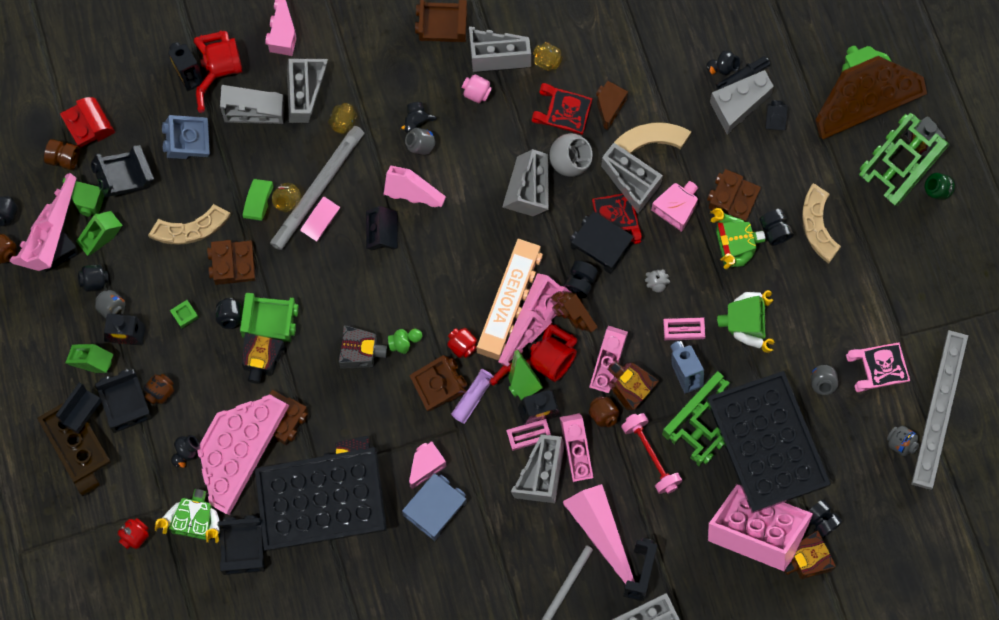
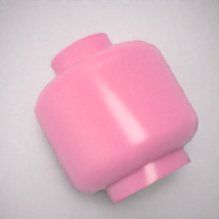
[461,74,492,103]

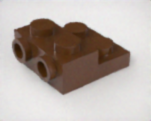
[707,169,761,222]
[207,240,256,285]
[550,291,598,332]
[409,355,467,411]
[269,390,308,446]

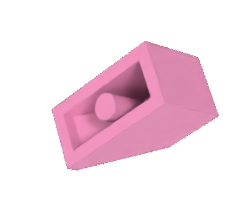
[409,442,446,489]

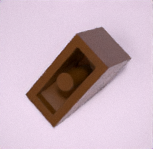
[596,81,628,130]

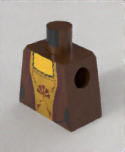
[607,361,659,410]
[784,531,836,579]

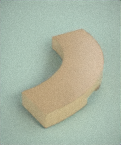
[614,123,691,154]
[802,183,841,263]
[148,204,231,244]

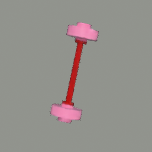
[621,413,682,494]

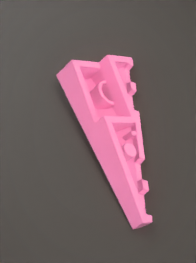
[10,173,76,271]
[498,273,572,367]
[563,484,635,584]

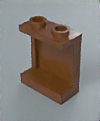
[415,0,467,42]

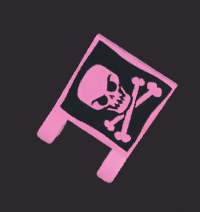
[846,343,910,392]

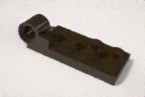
[37,402,111,496]

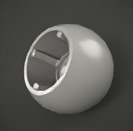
[549,133,592,177]

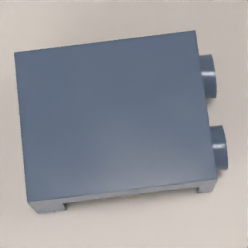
[402,473,467,541]

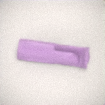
[451,369,494,424]

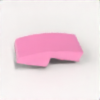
[300,197,341,241]

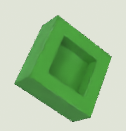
[170,300,199,329]

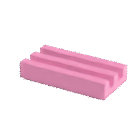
[663,318,705,340]
[506,419,551,451]

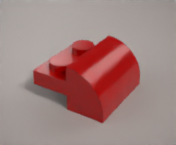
[60,97,115,148]

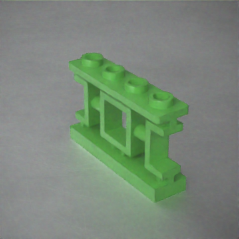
[859,113,950,206]
[662,371,730,467]

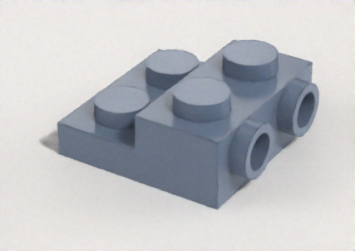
[162,115,210,159]

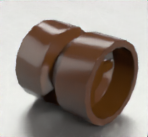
[44,139,80,170]

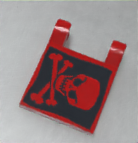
[532,83,592,135]
[592,194,642,244]

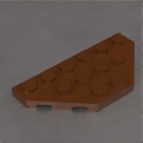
[815,56,927,139]

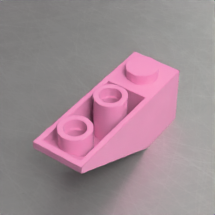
[266,0,296,56]
[384,166,446,207]
[590,326,628,393]
[560,413,593,482]

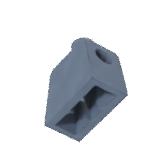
[670,341,704,393]

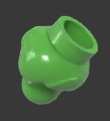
[388,329,422,354]

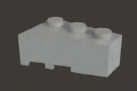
[469,26,531,72]
[287,59,328,123]
[710,70,774,135]
[220,85,285,124]
[601,143,663,214]
[502,149,549,216]
[511,434,565,503]
[611,593,680,620]

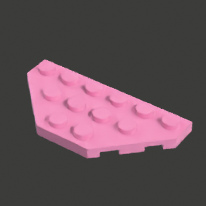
[197,395,289,515]

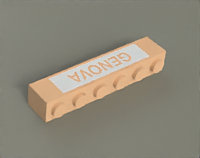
[477,239,543,360]

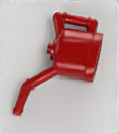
[194,31,242,113]
[489,324,577,386]

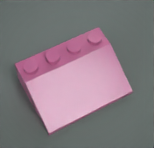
[708,484,813,571]

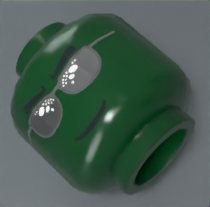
[924,173,955,200]

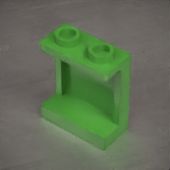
[240,293,299,342]

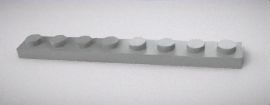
[911,330,968,490]

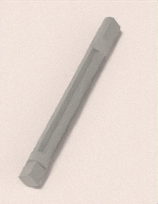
[270,126,364,250]

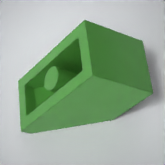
[63,178,104,216]
[76,211,123,256]
[65,344,113,373]
[509,349,543,400]

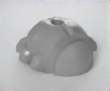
[645,269,670,292]

